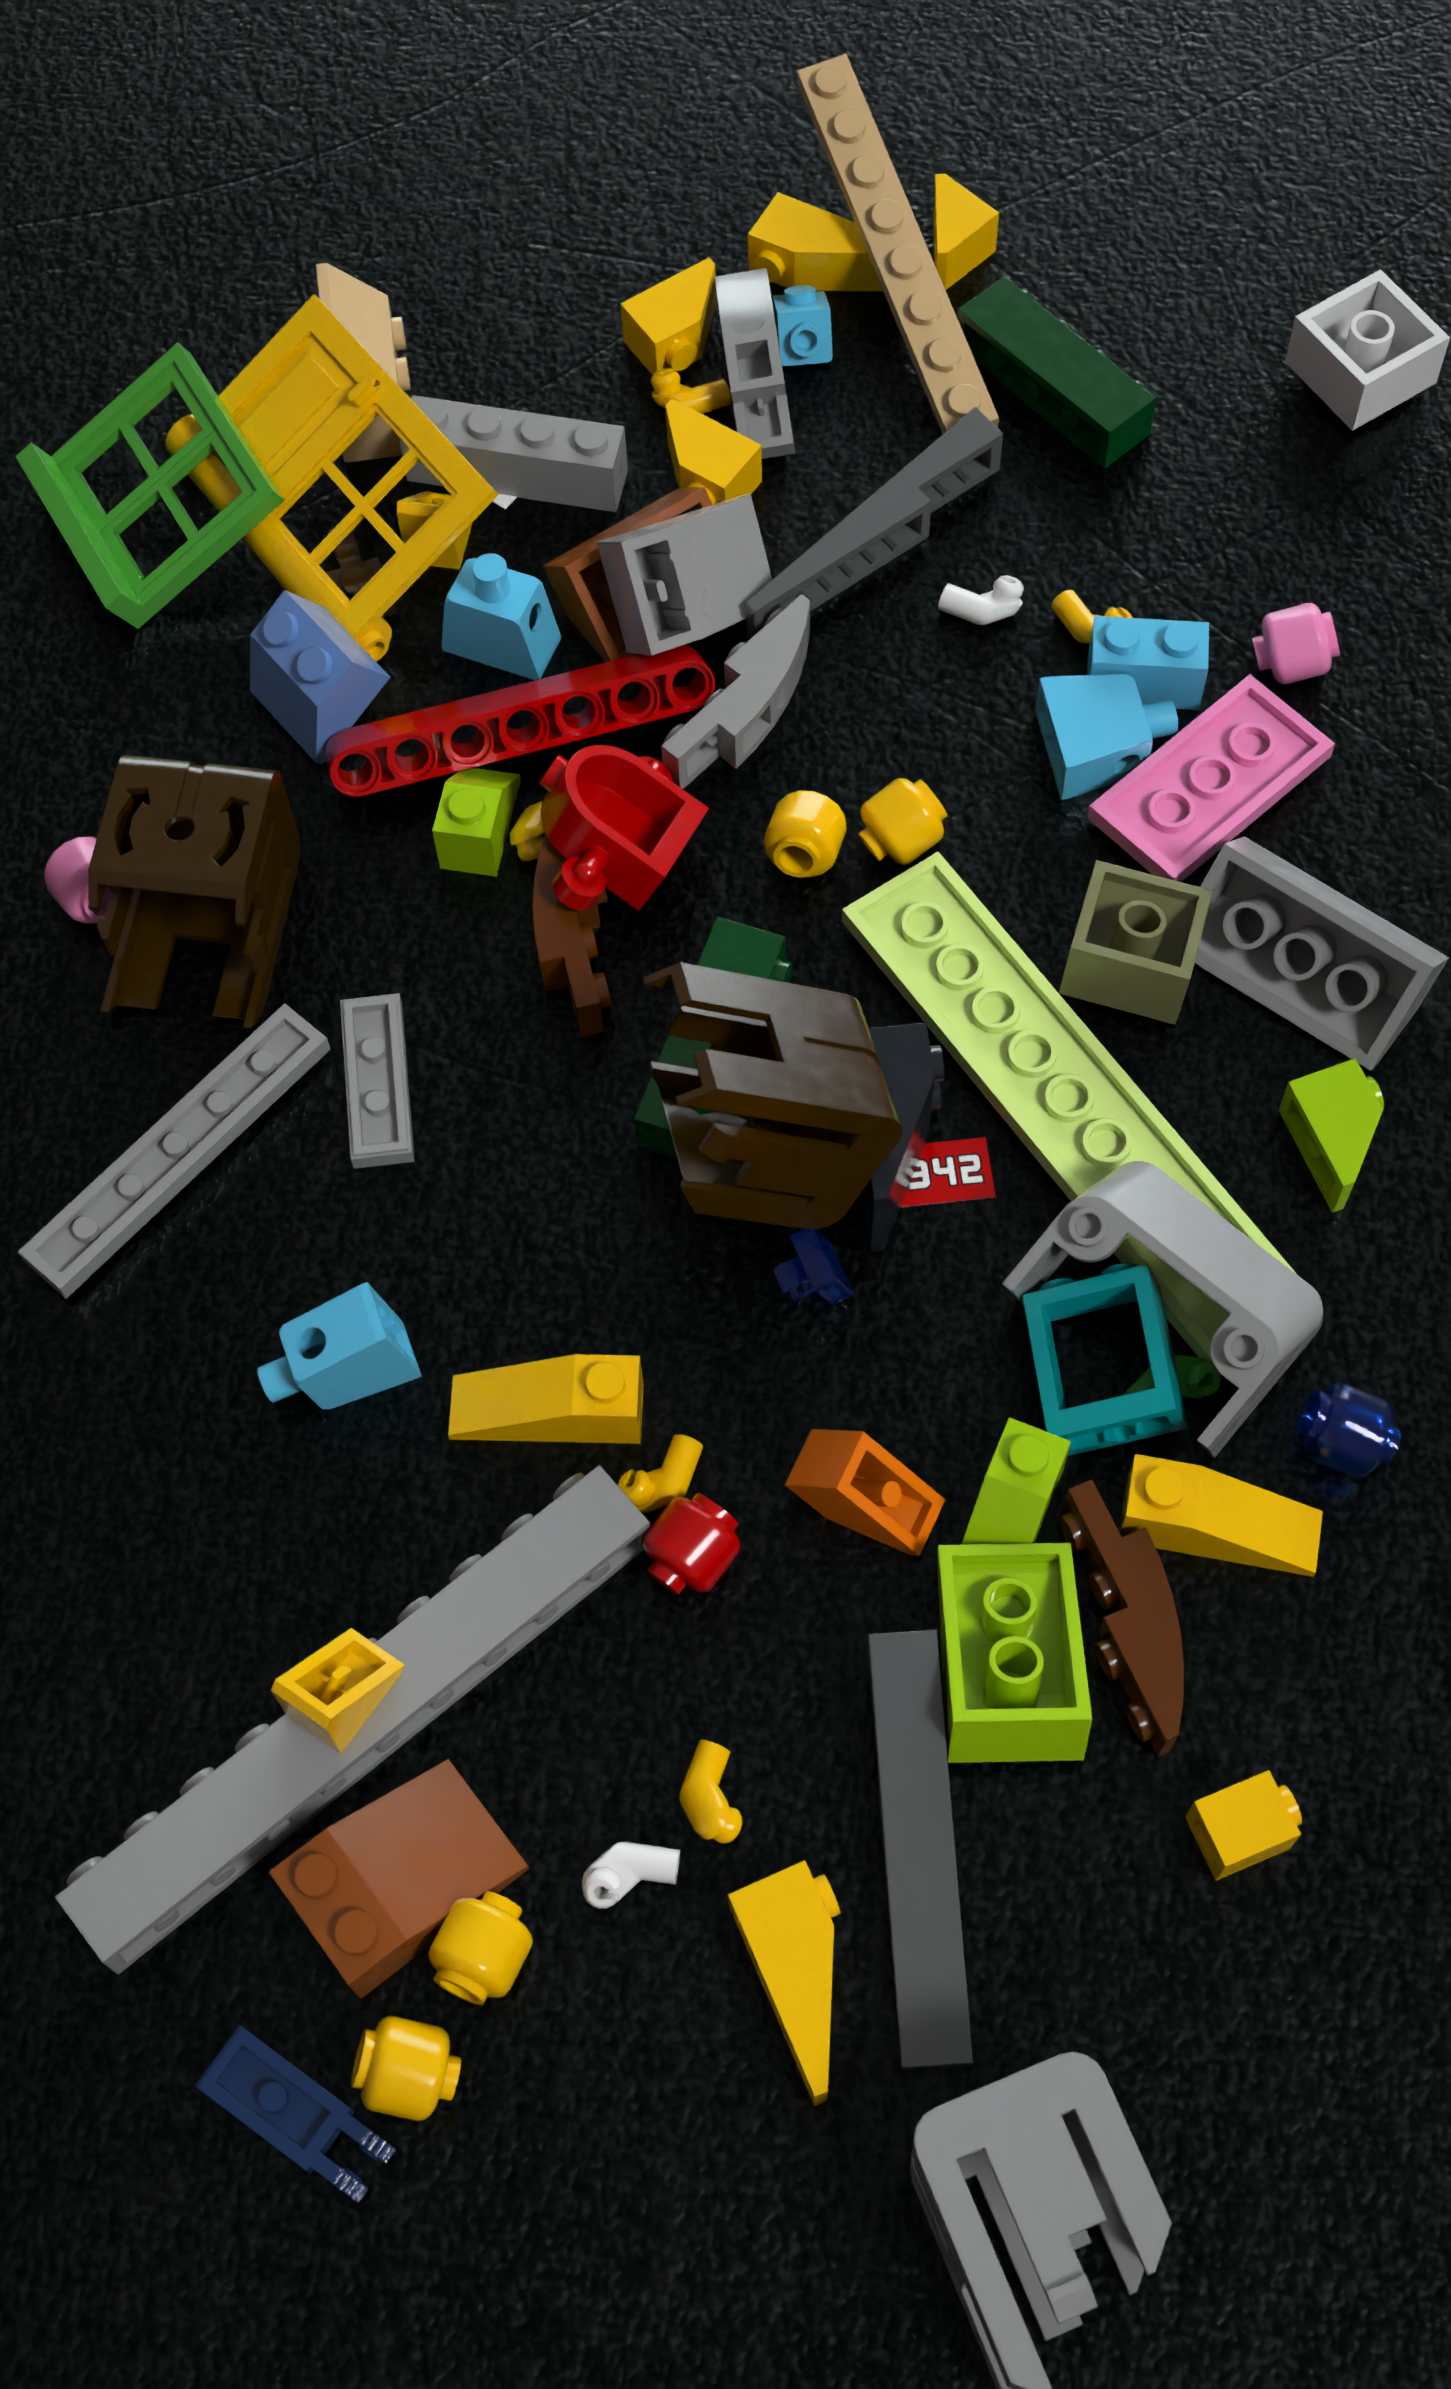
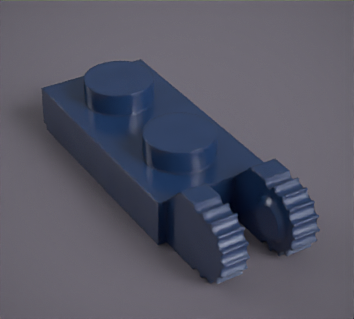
[195,2025,396,2203]

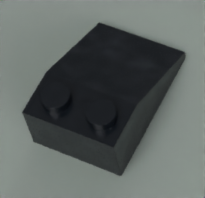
[863,1022,944,1252]

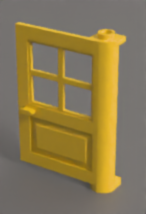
[165,294,499,662]

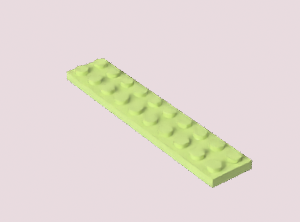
[842,852,1295,1363]

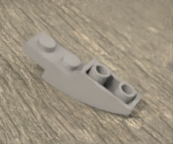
[715,268,795,459]
[661,594,810,789]

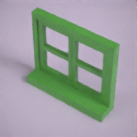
[15,342,285,629]

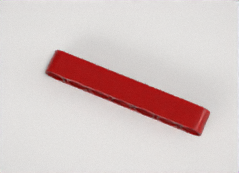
[325,645,715,797]

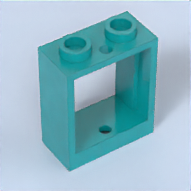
[1022,1263,1189,1456]

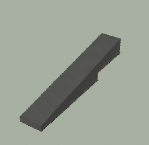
[746,407,1003,640]
[867,1630,973,2070]

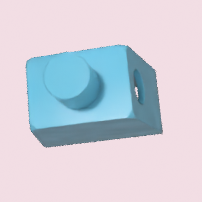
[442,553,561,680]
[1035,674,1178,800]
[257,1282,422,1409]

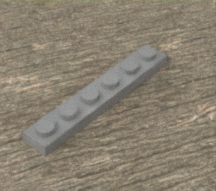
[18,1003,330,1299]

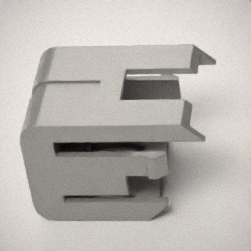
[910,2052,1171,2389]

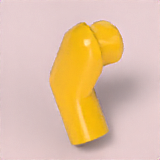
[1051,590,1133,644]

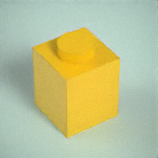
[1185,1770,1302,1881]

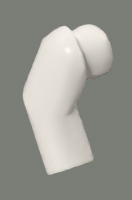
[938,576,1024,625]
[582,1842,680,1909]

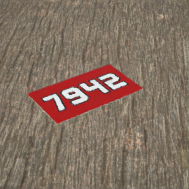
[901,1137,996,1207]

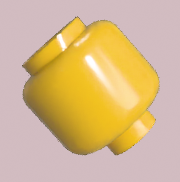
[858,778,948,865]
[764,791,847,878]
[428,1891,533,2005]
[351,2016,461,2121]

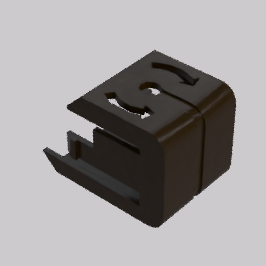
[88,755,300,1028]
[643,962,903,1229]

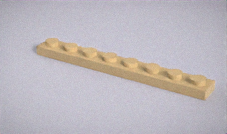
[797,54,999,434]

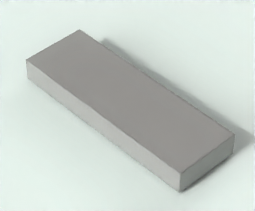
[340,993,415,1169]

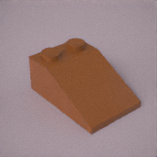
[269,1759,529,1999]

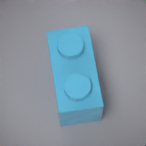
[1087,616,1209,710]

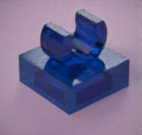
[773,1229,855,1305]

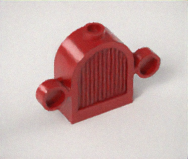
[539,745,709,911]

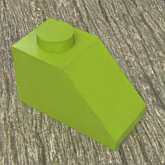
[432,768,521,877]
[1279,1058,1384,1213]
[961,1417,1071,1545]

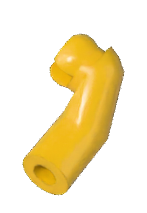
[651,368,731,414]
[510,801,545,862]
[618,1434,703,1513]
[680,1740,742,1844]

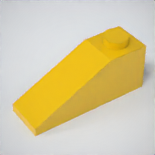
[748,193,883,292]
[448,1354,644,1444]
[1119,1454,1323,1577]
[728,1860,841,2106]

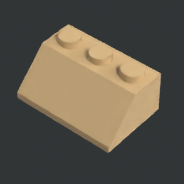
[316,263,411,463]

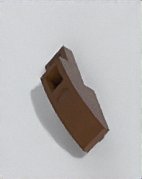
[533,832,611,1037]
[1059,1479,1184,1757]

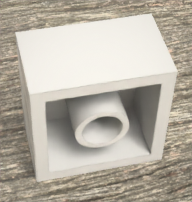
[1285,269,1450,431]

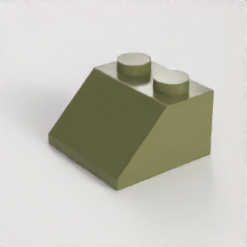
[1059,860,1213,1025]

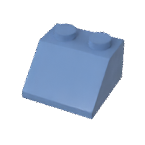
[250,590,390,764]

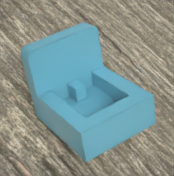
[772,285,833,366]

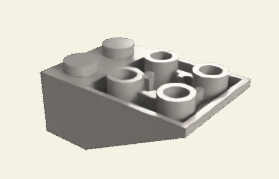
[597,494,772,656]

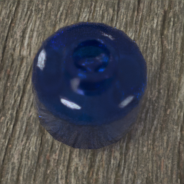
[1296,1382,1401,1477]

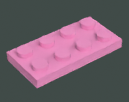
[1087,674,1335,882]

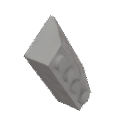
[1195,836,1449,1071]

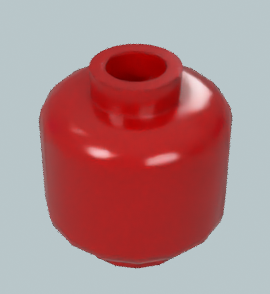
[643,1493,740,1595]

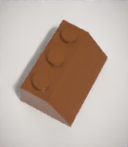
[542,487,713,662]

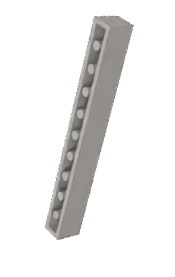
[55,1465,650,1975]

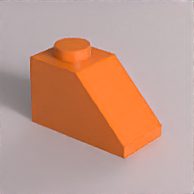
[785,1429,945,1556]

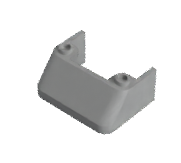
[1002,1161,1324,1458]

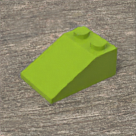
[937,1543,1092,1763]

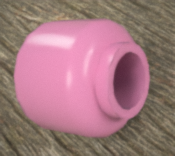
[1252,603,1340,684]
[44,837,111,924]

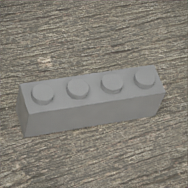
[399,395,628,512]

